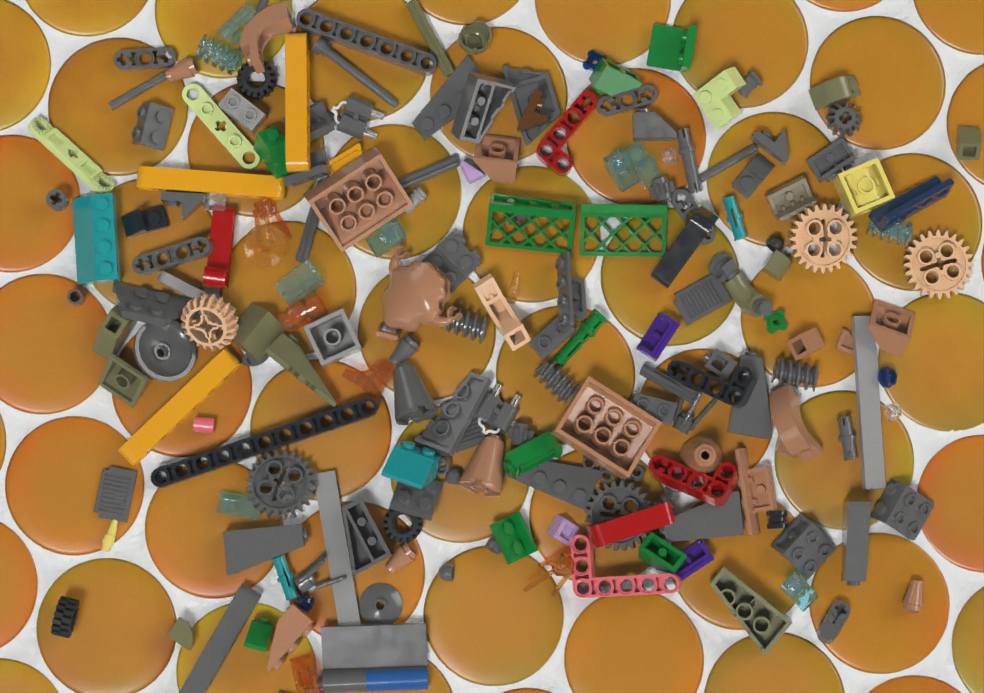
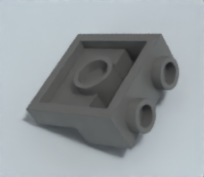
[421,232,481,294]

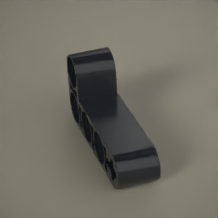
[650,205,719,289]
[667,360,758,408]

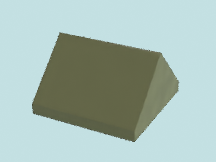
[232,303,286,362]
[98,354,152,407]

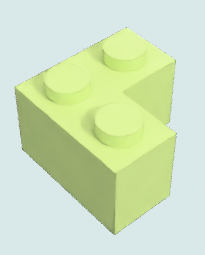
[693,66,746,129]

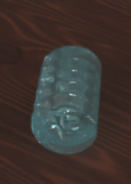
[196,34,244,75]
[865,219,913,249]

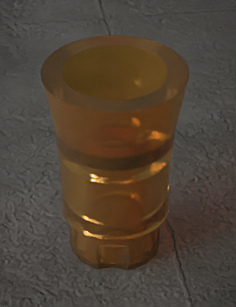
[277,289,329,333]

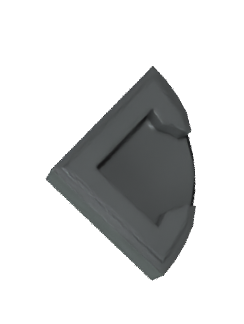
[240,353,269,367]

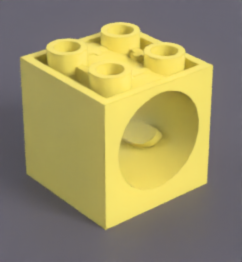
[832,158,895,219]

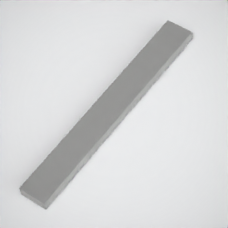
[851,316,886,490]
[313,470,361,626]

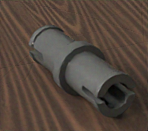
[836,416,858,461]

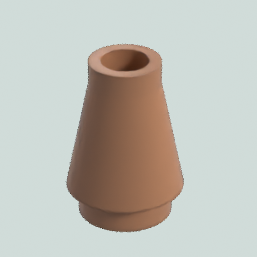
[165,57,199,82]
[385,543,418,574]
[902,580,923,613]

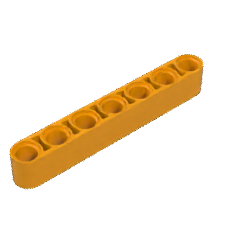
[285,32,310,172]
[136,166,285,200]
[118,348,242,467]

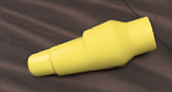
[101,519,118,552]

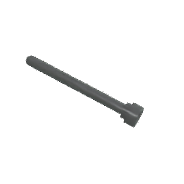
[311,36,399,108]

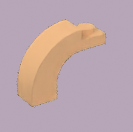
[472,274,531,351]

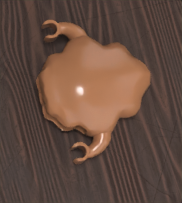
[381,246,463,332]

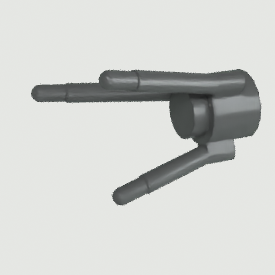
[672,392,718,435]
[294,551,346,594]

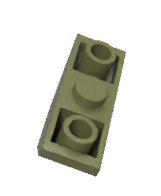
[92,304,137,360]

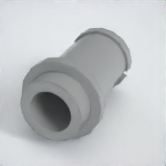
[405,187,427,214]

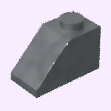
[632,109,677,141]

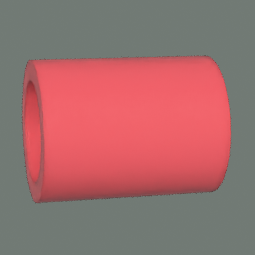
[193,416,215,433]

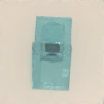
[621,141,662,189]
[603,148,639,193]
[366,218,407,258]
[780,571,818,612]

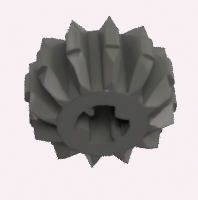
[825,101,863,138]

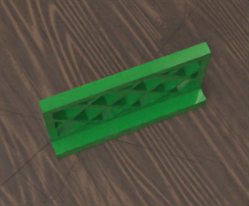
[485,193,577,254]
[580,203,667,257]

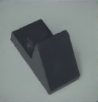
[121,206,168,238]

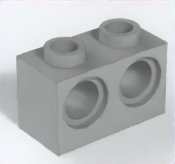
[218,88,267,135]

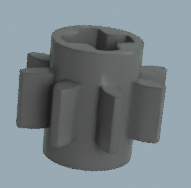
[648,177,675,202]
[507,423,534,446]

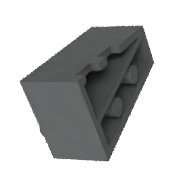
[451,71,517,144]
[342,497,392,576]

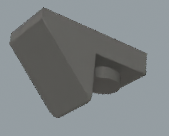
[750,129,789,165]
[731,153,775,199]
[161,191,207,221]

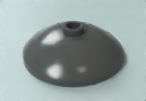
[133,320,196,382]

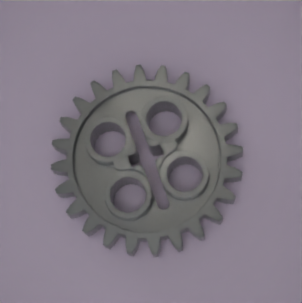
[245,450,317,520]
[584,480,653,551]

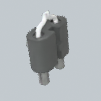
[331,95,385,140]
[474,383,521,435]

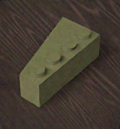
[710,564,792,656]

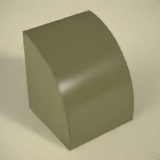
[956,127,982,161]
[762,250,792,282]
[167,617,195,650]

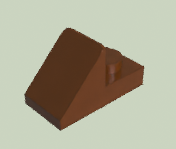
[517,89,550,133]

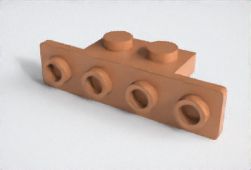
[734,448,777,535]

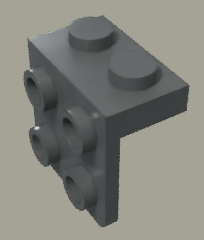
[870,479,934,540]

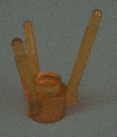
[253,199,292,244]
[524,553,575,596]

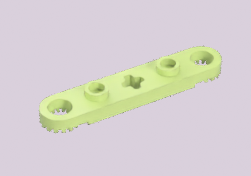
[182,83,260,170]
[28,117,115,194]

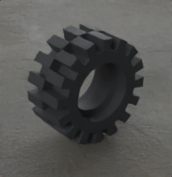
[236,60,276,100]
[383,509,423,543]
[51,596,79,638]

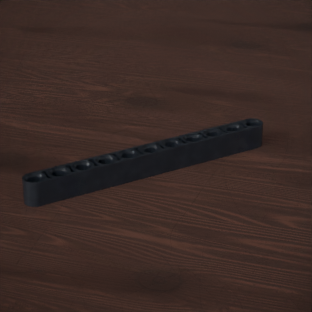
[150,397,378,488]

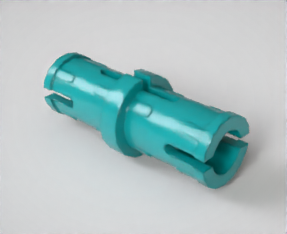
[722,196,748,241]
[272,555,299,601]

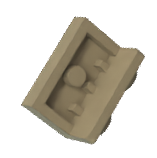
[764,175,818,222]

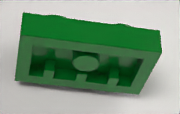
[489,511,538,565]

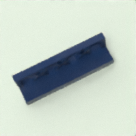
[868,176,954,233]

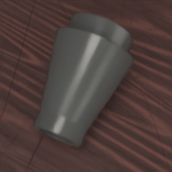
[389,334,420,366]

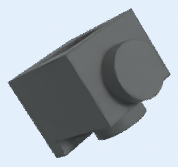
[702,348,738,381]

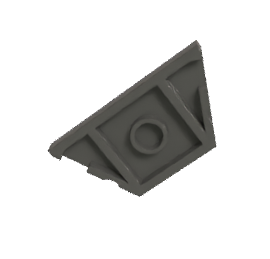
[501,66,561,146]
[112,282,190,327]

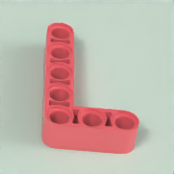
[570,534,682,598]

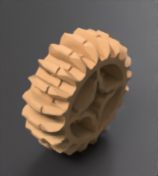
[180,293,239,351]

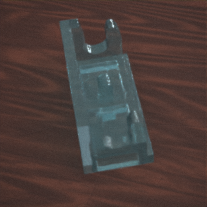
[274,259,326,308]

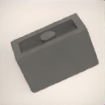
[283,149,331,187]

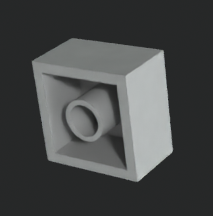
[304,308,362,368]

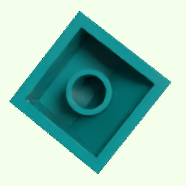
[381,440,441,489]

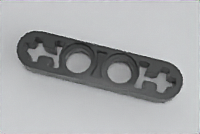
[132,237,213,276]

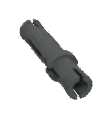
[676,128,702,194]

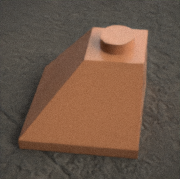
[474,134,520,184]
[868,299,915,357]

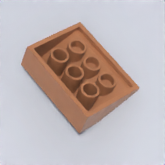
[303,147,414,252]
[551,376,662,480]

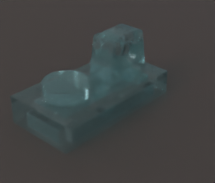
[216,2,257,45]
[216,491,261,521]

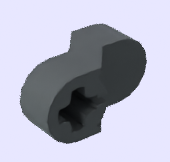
[817,601,851,644]

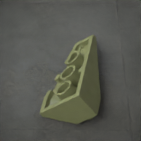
[265,333,338,408]

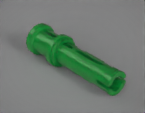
[553,308,608,367]

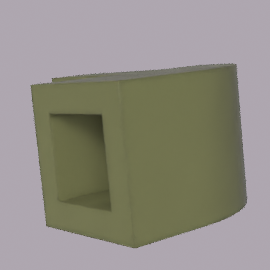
[808,75,861,110]

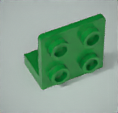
[646,24,697,73]

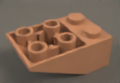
[266,604,315,672]

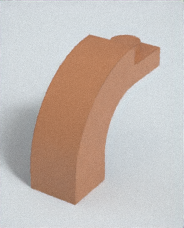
[240,2,294,74]
[770,384,823,463]

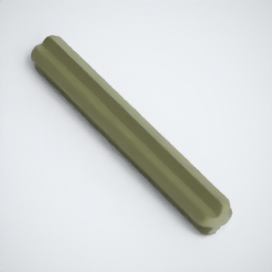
[407,0,454,77]

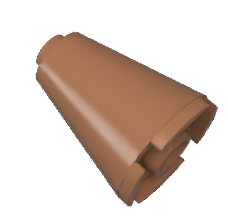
[459,434,504,497]
[679,436,722,477]

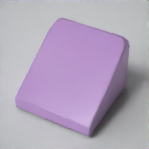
[460,161,484,184]
[547,515,580,546]

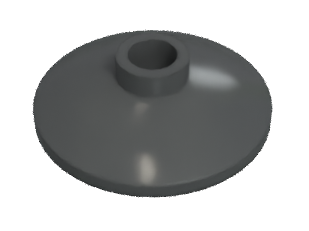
[359,584,402,625]

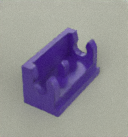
[636,313,680,362]
[670,539,714,582]

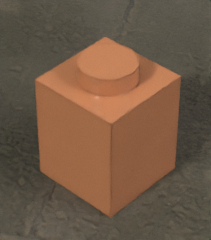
[786,327,826,361]

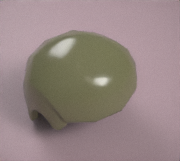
[458,20,492,55]

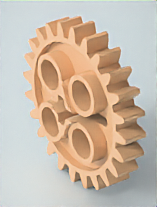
[787,203,858,274]
[903,230,974,300]

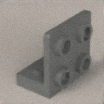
[770,514,836,579]

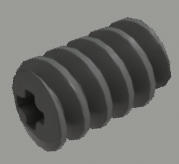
[441,305,489,344]
[771,357,818,392]
[532,360,581,406]

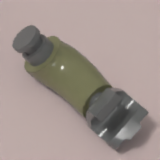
[707,252,773,318]

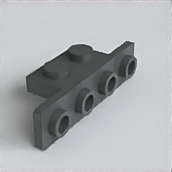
[555,251,587,334]

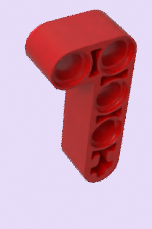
[536,91,597,176]
[203,205,236,290]
[648,455,738,507]
[585,501,676,548]

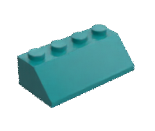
[72,193,121,285]

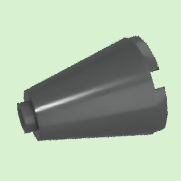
[393,362,438,425]

